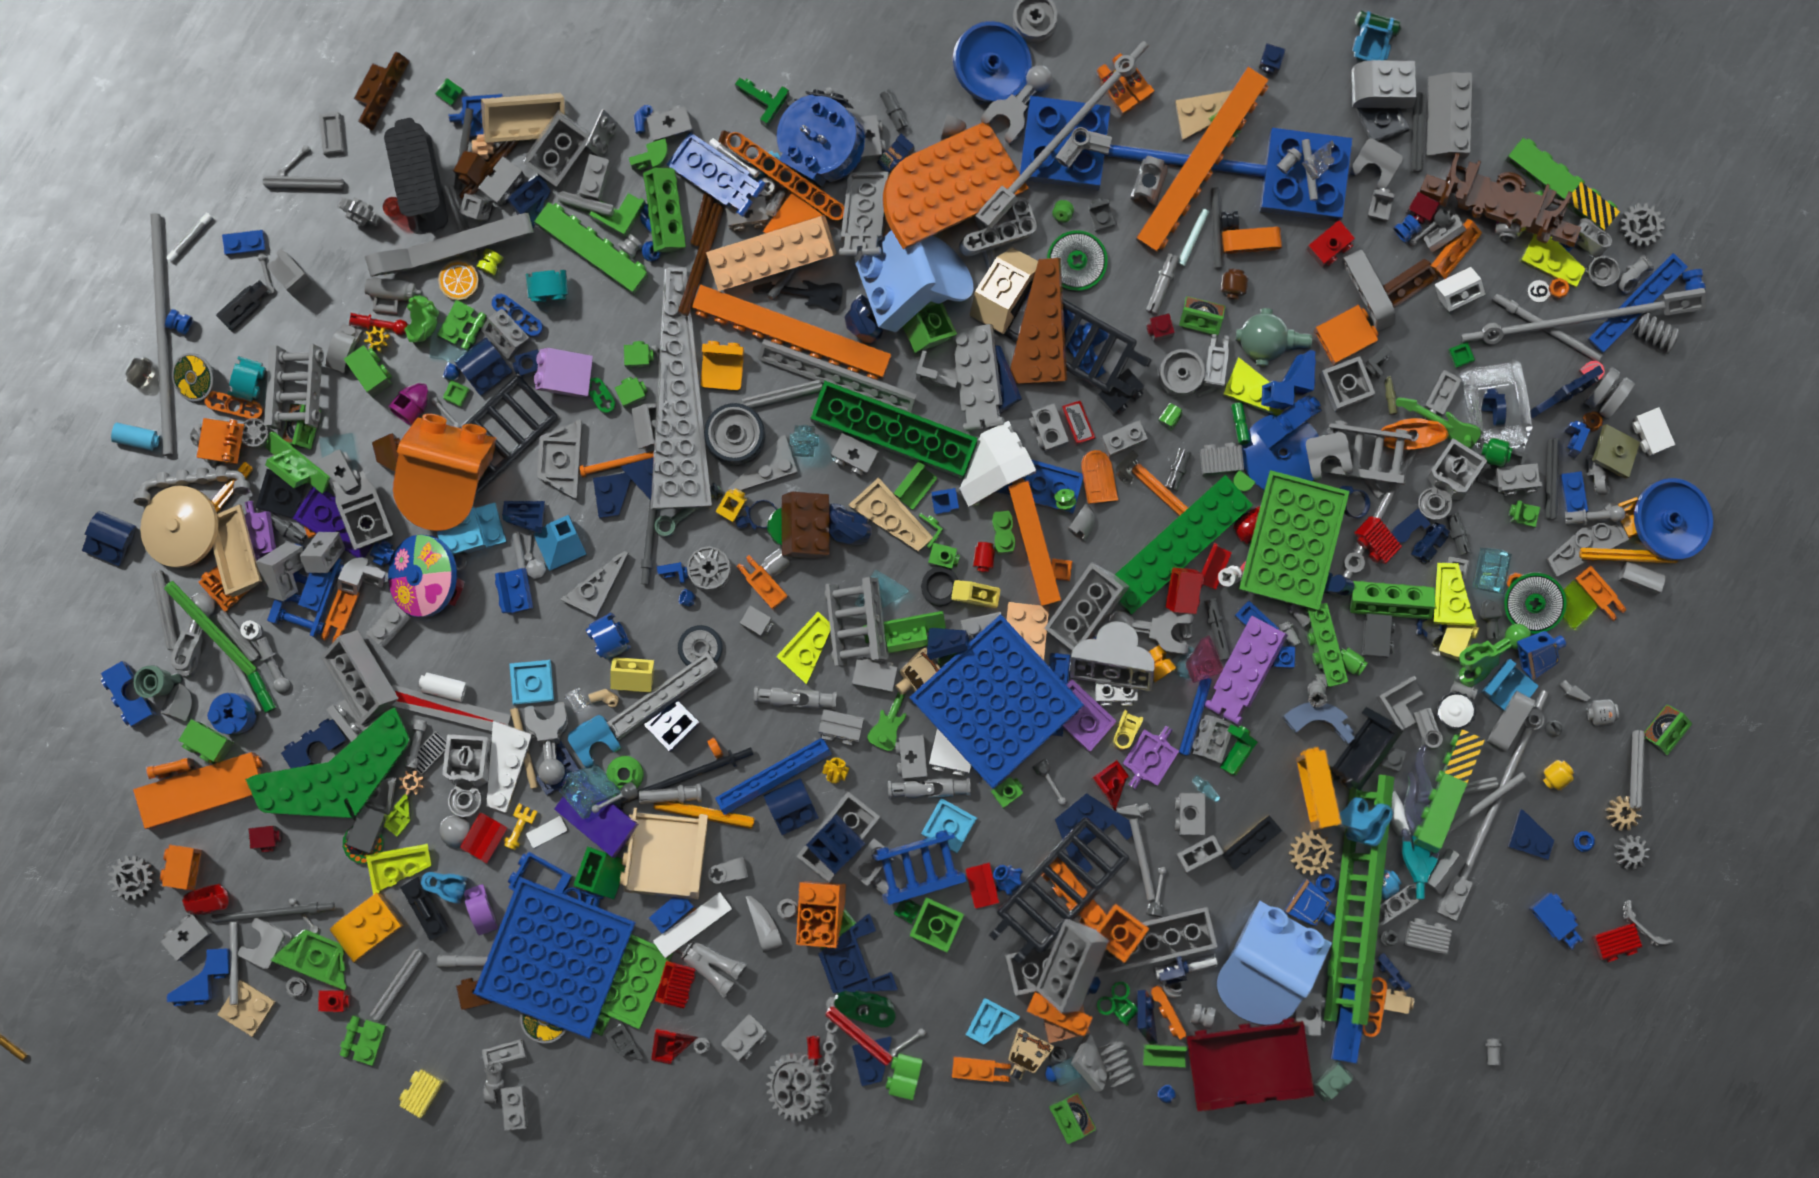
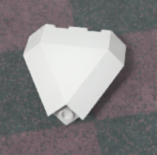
[959,421,1036,507]

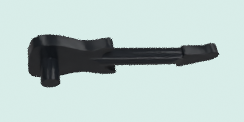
[752,280,843,312]

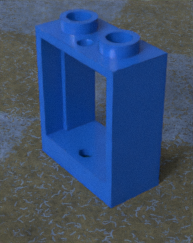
[508,851,573,893]

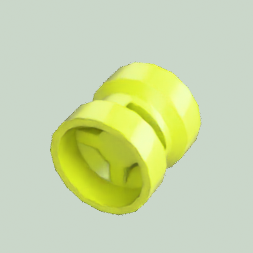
[477,248,504,276]

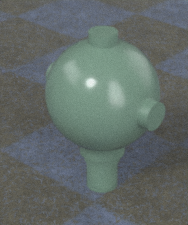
[1235,308,1312,367]

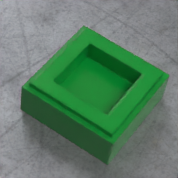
[1448,342,1475,369]

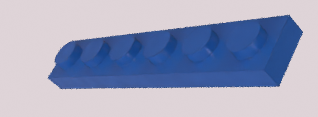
[1587,253,1688,353]
[715,738,832,815]

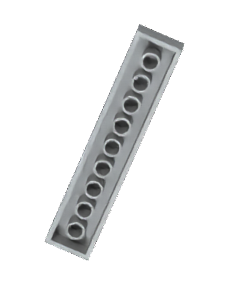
[1005,907,1217,996]

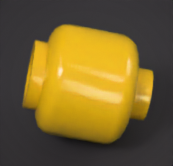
[1543,760,1575,791]

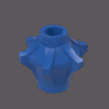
[993,865,1023,896]

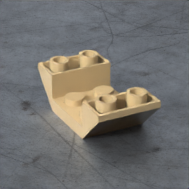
[969,247,1038,334]

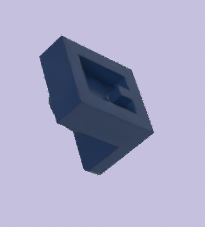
[1259,43,1286,74]
[1159,956,1190,986]

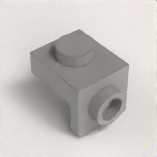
[1367,188,1395,221]

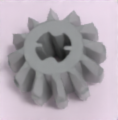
[1614,835,1650,870]

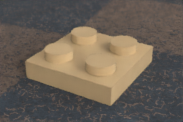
[218,979,276,1037]

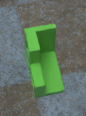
[589,193,646,239]

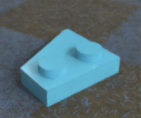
[966,998,1020,1044]

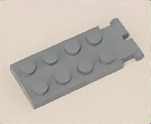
[839,172,889,256]
[953,324,1004,431]

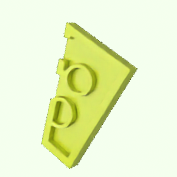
[1521,234,1585,288]
[1223,357,1284,416]
[1434,563,1476,626]
[776,612,831,685]
[366,844,431,895]

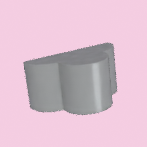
[1070,621,1154,691]

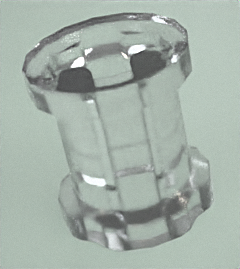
[564,687,590,714]

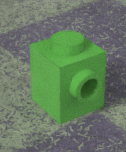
[624,341,654,368]
[615,377,648,409]
[928,543,960,570]
[991,777,1024,808]

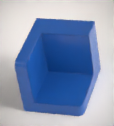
[931,488,959,514]

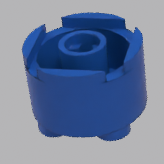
[586,612,631,660]
[207,693,256,734]

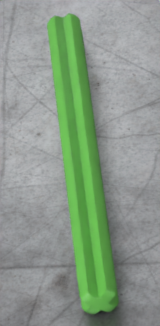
[164,581,256,676]

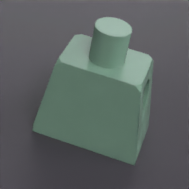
[1313,1060,1353,1102]

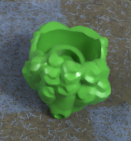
[404,295,439,343]

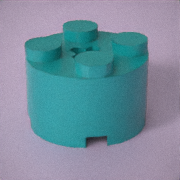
[525,270,569,303]
[227,356,266,402]

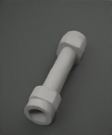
[404,720,427,770]

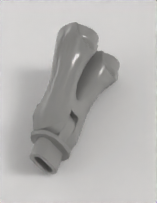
[675,940,747,999]

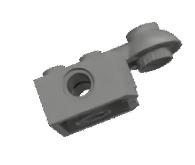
[1418,438,1487,519]
[442,734,491,817]

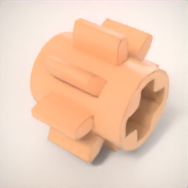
[472,134,494,160]
[399,771,424,795]

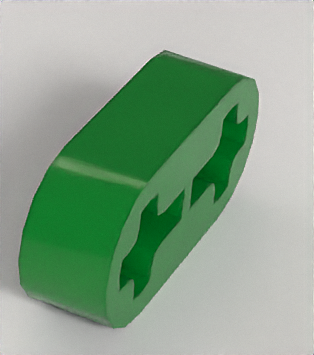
[588,378,616,414]

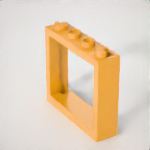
[1296,747,1341,831]

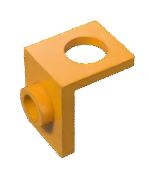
[1618,497,1638,537]

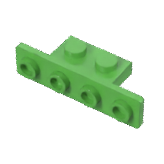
[265,431,330,493]
[1307,603,1348,687]
[863,611,946,653]

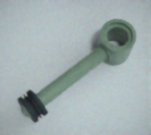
[655,483,723,538]

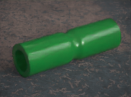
[1231,403,1250,445]
[247,671,276,713]

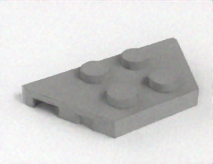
[537,420,582,499]

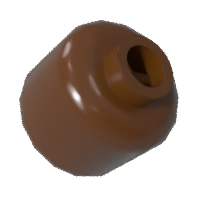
[1220,269,1248,300]

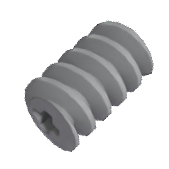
[1632,312,1678,353]
[1098,1041,1135,1087]

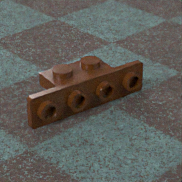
[354,52,409,130]

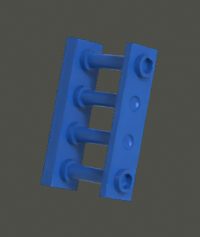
[267,544,344,638]
[872,830,967,905]

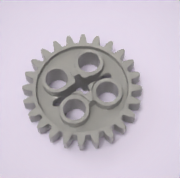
[766,1053,827,1121]

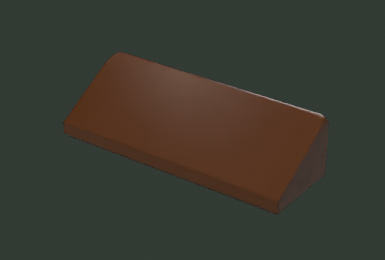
[1383,259,1438,308]

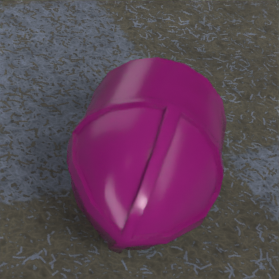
[388,383,428,426]

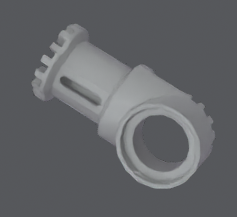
[1616,255,1654,294]
[1586,455,1610,495]
[1307,674,1327,708]
[484,1062,504,1104]

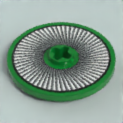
[1047,230,1108,291]
[1504,572,1567,634]

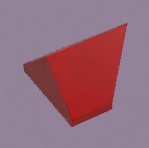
[1091,760,1129,811]
[651,1028,698,1064]

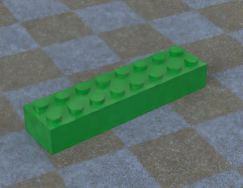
[810,381,978,479]
[1115,475,1253,615]

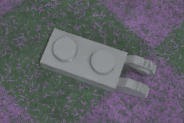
[1203,334,1229,389]

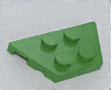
[270,929,346,991]

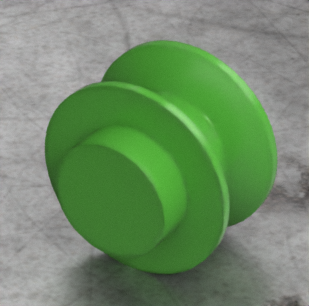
[1052,200,1074,223]
[1054,489,1076,510]

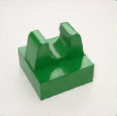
[435,78,464,107]
[894,899,921,924]

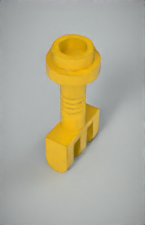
[504,803,538,851]

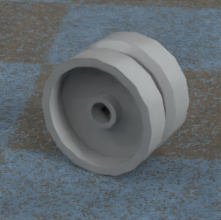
[1013,0,1058,44]
[1158,349,1205,397]
[1585,366,1635,419]

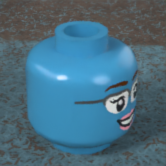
[1381,869,1401,900]

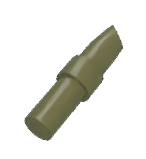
[1385,376,1397,415]

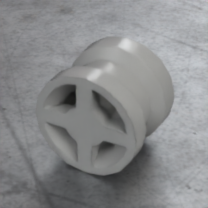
[618,233,643,258]

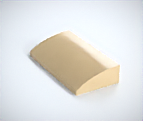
[481,93,565,143]
[213,505,261,597]

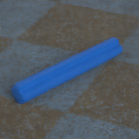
[1179,676,1212,756]

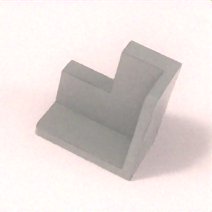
[267,248,311,297]
[916,351,958,391]
[256,542,304,601]
[1376,675,1423,730]

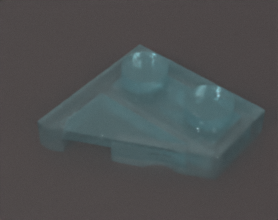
[854,569,909,609]

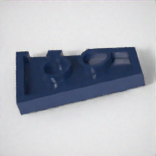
[995,345,1022,413]

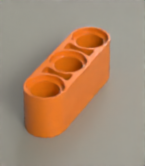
[1222,227,1282,254]
[1362,977,1387,1037]

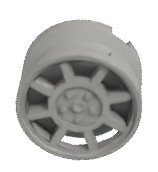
[242,418,271,449]

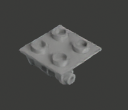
[585,109,617,157]

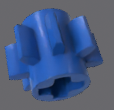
[370,540,395,567]

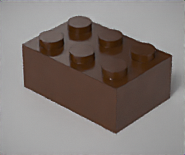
[782,491,829,559]

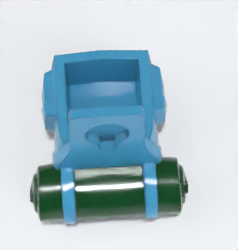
[1352,10,1401,61]

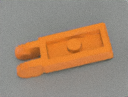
[736,555,788,610]
[1574,565,1626,622]
[321,589,360,643]
[1151,985,1187,1040]
[952,1057,1011,1082]

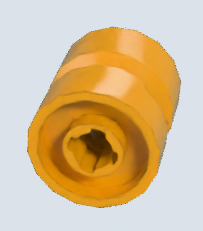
[1149,645,1176,683]

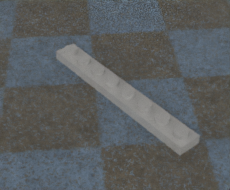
[758,339,917,413]

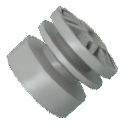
[687,546,732,593]

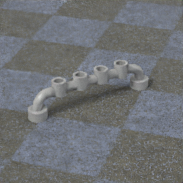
[133,465,250,506]
[817,997,838,1117]

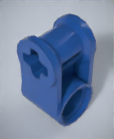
[563,888,604,907]

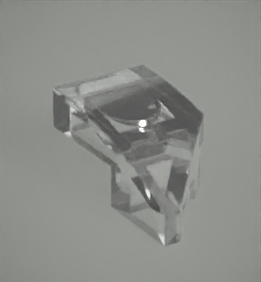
[1302,141,1334,180]

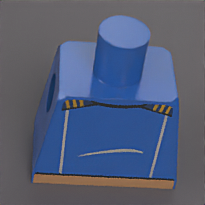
[1517,631,1566,680]
[1284,879,1335,926]

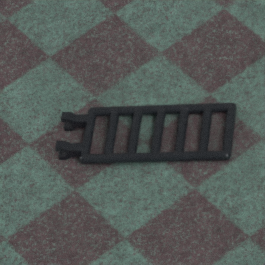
[1003,280,1152,396]
[460,375,558,496]
[989,817,1129,964]

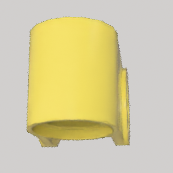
[1113,710,1144,751]

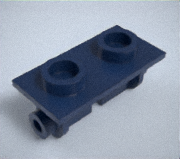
[1411,522,1450,564]

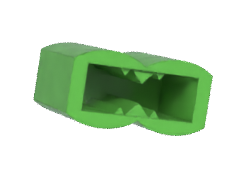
[992,510,1015,555]
[886,1053,923,1100]

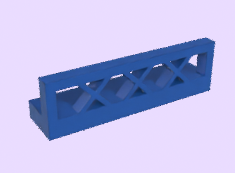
[1331,977,1363,1064]

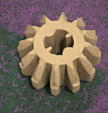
[1606,796,1642,831]

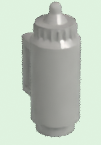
[365,277,422,314]

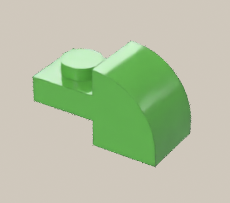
[629,139,668,171]

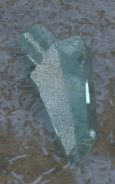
[1192,775,1220,802]

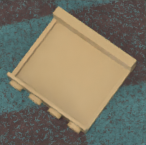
[620,808,708,900]

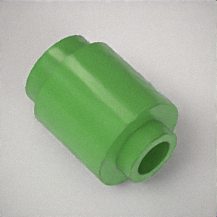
[1340,647,1368,676]

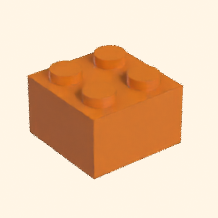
[160,845,202,890]
[1096,904,1149,963]

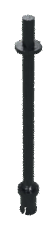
[608,747,754,810]

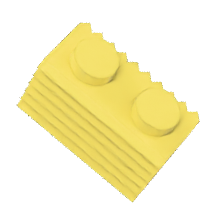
[951,580,1000,608]
[399,1069,444,1118]

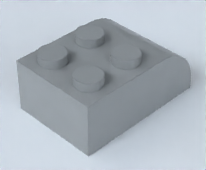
[1351,60,1416,108]
[523,110,591,187]

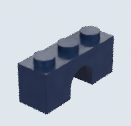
[281,718,349,768]

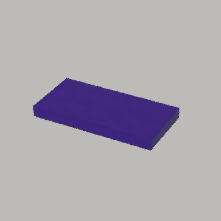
[293,486,375,558]
[554,776,639,858]

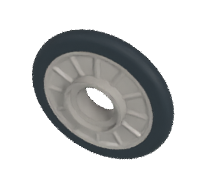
[678,625,723,666]

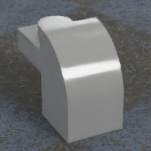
[325,324,362,373]
[337,558,385,595]

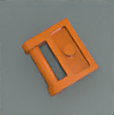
[146,758,195,779]

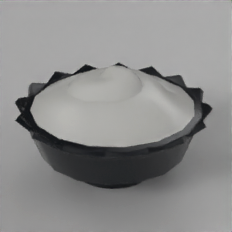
[1436,691,1477,730]

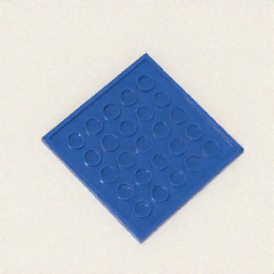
[909,614,1085,789]
[473,877,636,1039]

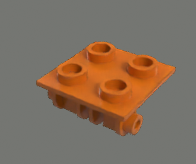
[197,418,244,464]
[198,565,251,612]

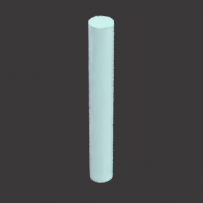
[1178,208,1209,267]

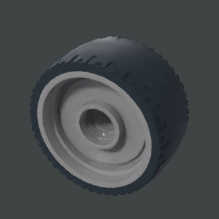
[704,403,765,465]

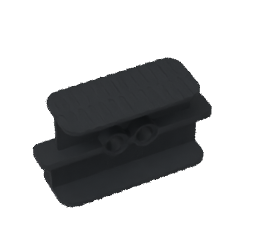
[384,118,448,234]

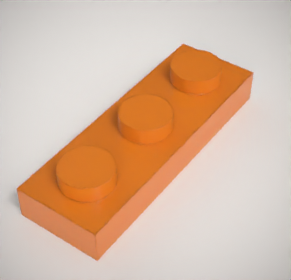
[1431,219,1482,279]
[1027,992,1092,1036]

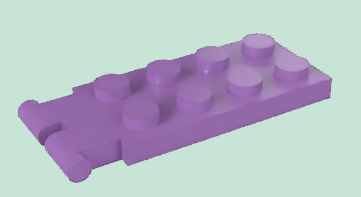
[1205,616,1288,725]

